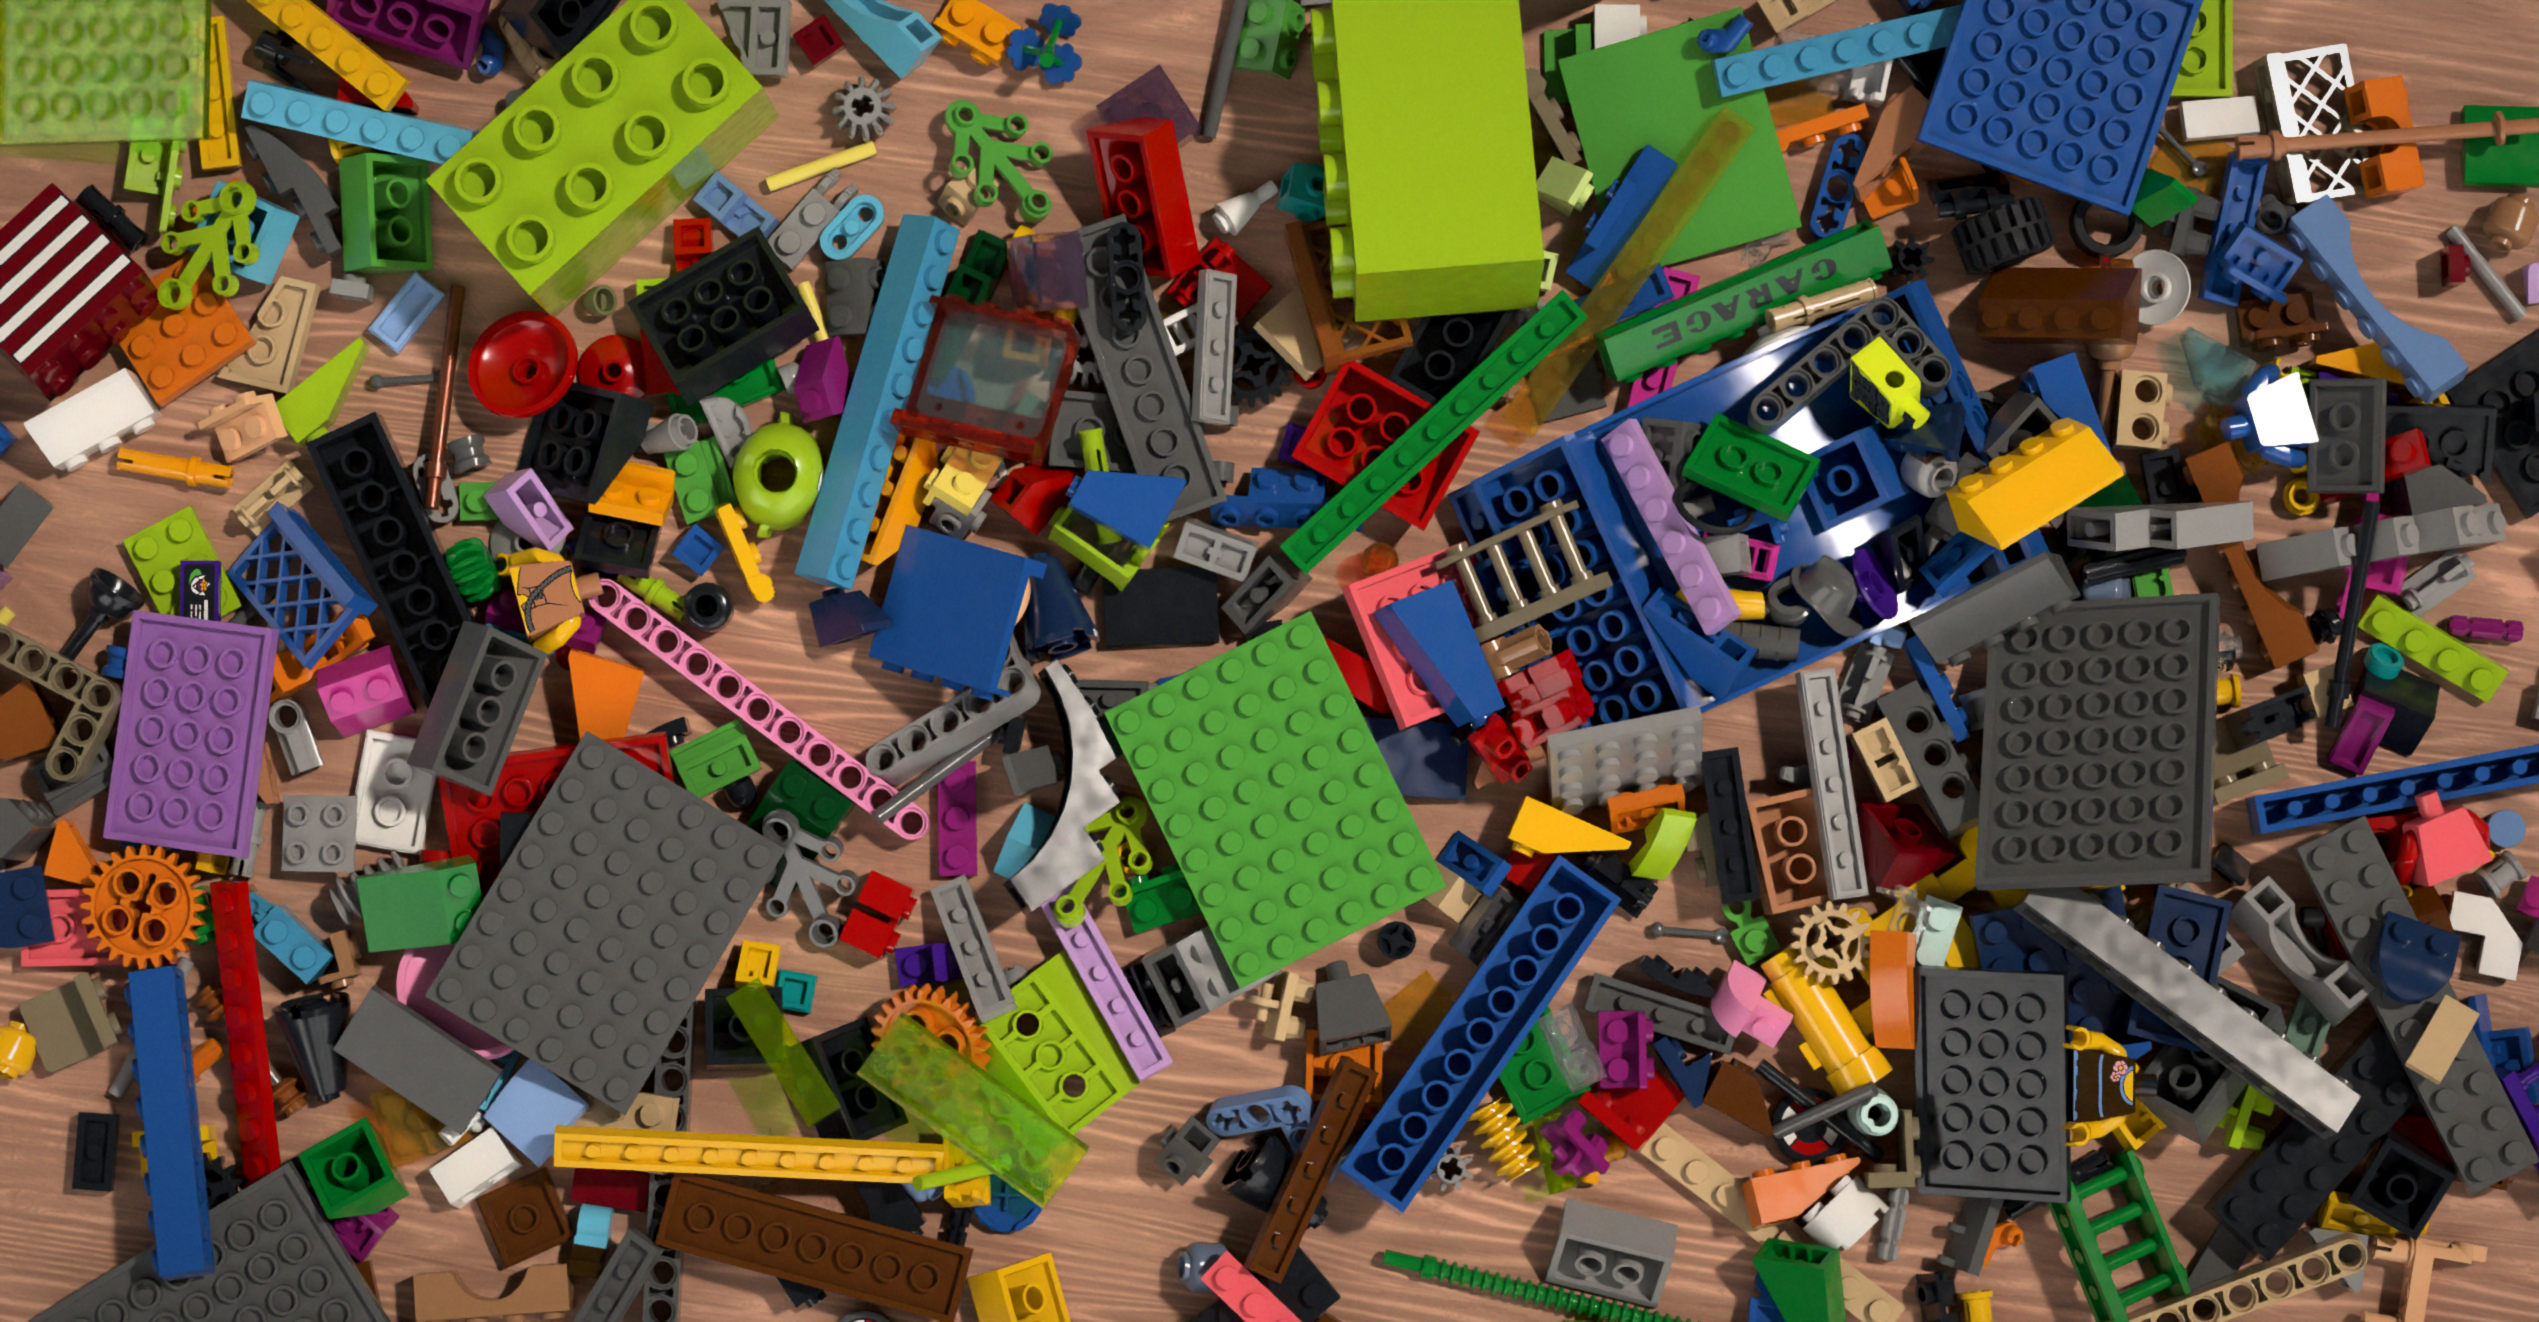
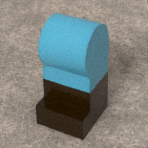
[567,1203,614,1279]

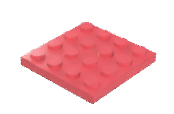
[1342,540,1518,730]

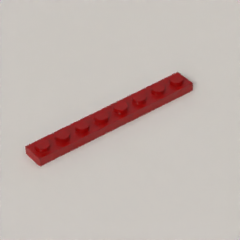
[210,881,281,1186]

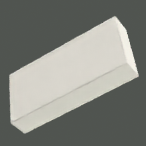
[2178,96,2260,142]

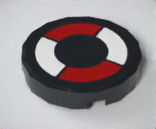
[1771,1088,1847,1164]

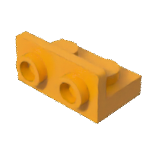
[933,0,1022,67]
[588,461,676,526]

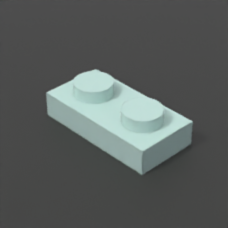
[1913,895,1963,967]

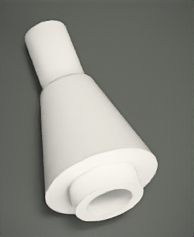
[1212,180,1278,236]

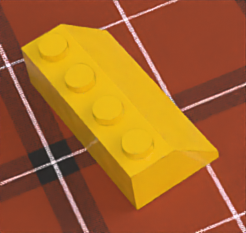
[1945,417,2124,551]
[967,1252,1071,1322]

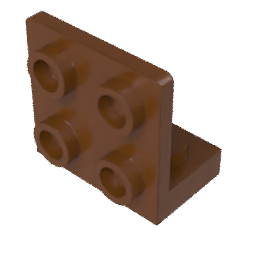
[2235,292,2330,353]

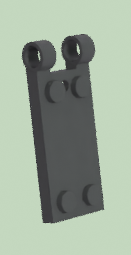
[1048,389,1239,483]

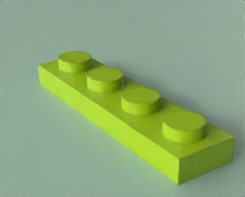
[2358,592,2509,703]

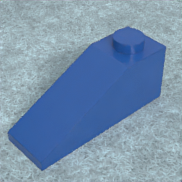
[1642,587,1757,701]

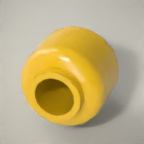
[0,1021,37,1080]

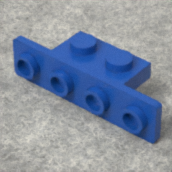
[1566,145,1678,291]
[1210,468,1363,531]
[2466,993,2539,1104]

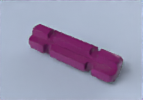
[2447,615,2524,642]

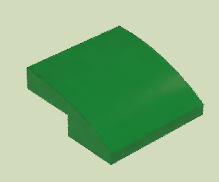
[2460,105,2539,188]

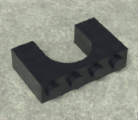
[776,1181,927,1309]

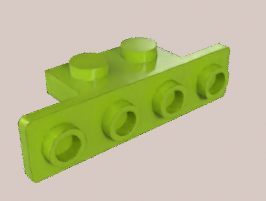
[122,82,194,235]

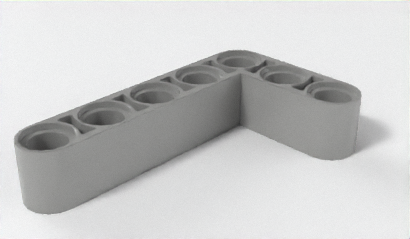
[865,631,1041,785]

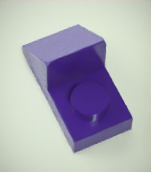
[895,942,964,986]

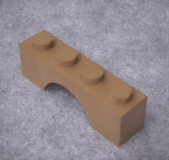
[413,1262,574,1322]

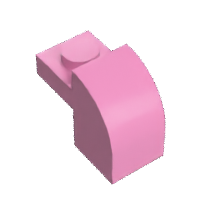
[1711,960,1793,1049]

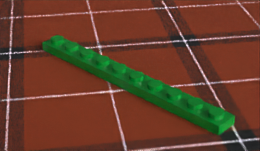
[1280,289,1588,575]

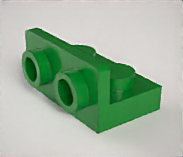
[1118,863,1202,934]

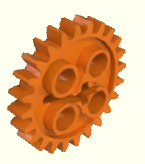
[80,844,208,969]
[871,983,991,1105]

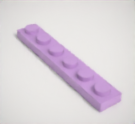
[1601,419,1742,635]
[1040,884,1173,1083]

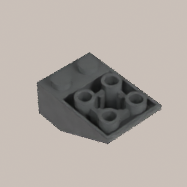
[1141,923,1282,1028]

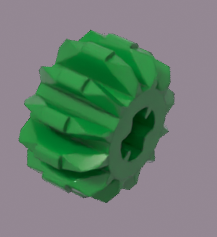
[445,537,502,603]

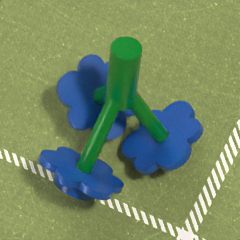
[1006,3,1082,85]

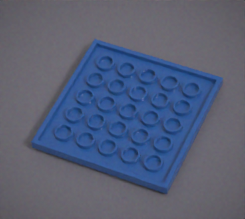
[1915,0,2203,217]

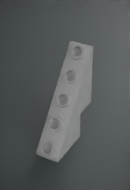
[2066,501,2254,552]

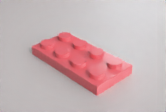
[21,887,178,967]

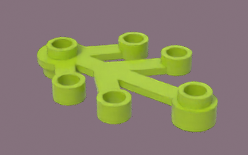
[157,181,260,310]
[1053,796,1153,928]

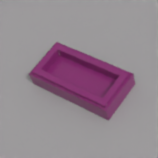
[2327,694,2395,776]

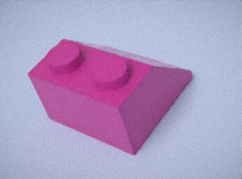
[317,645,417,738]

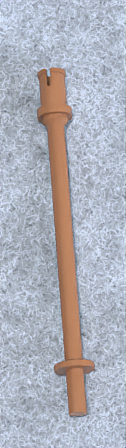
[2235,111,2539,161]

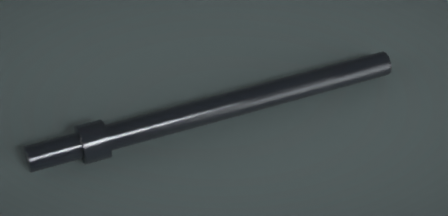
[2324,500,2381,728]

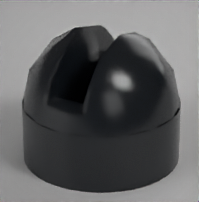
[723,776,757,808]

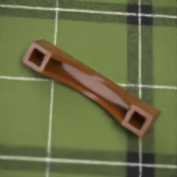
[2182,440,2320,669]

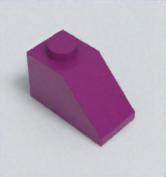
[793,336,852,424]

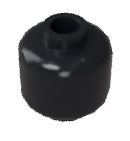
[683,582,734,633]

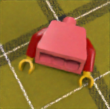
[2394,790,2495,898]

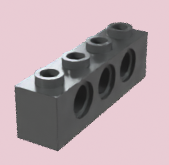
[1875,680,1980,840]

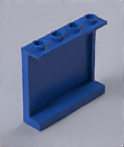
[869,524,1047,701]

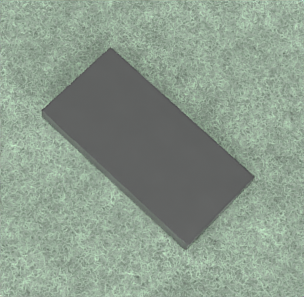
[333,985,503,1135]

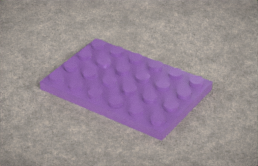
[103,610,279,858]

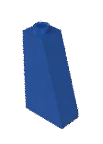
[1374,579,1506,729]

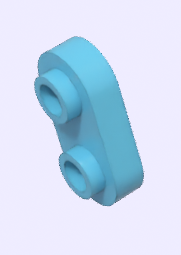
[820,194,885,261]

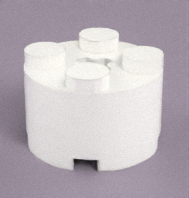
[1802,1175,1890,1257]

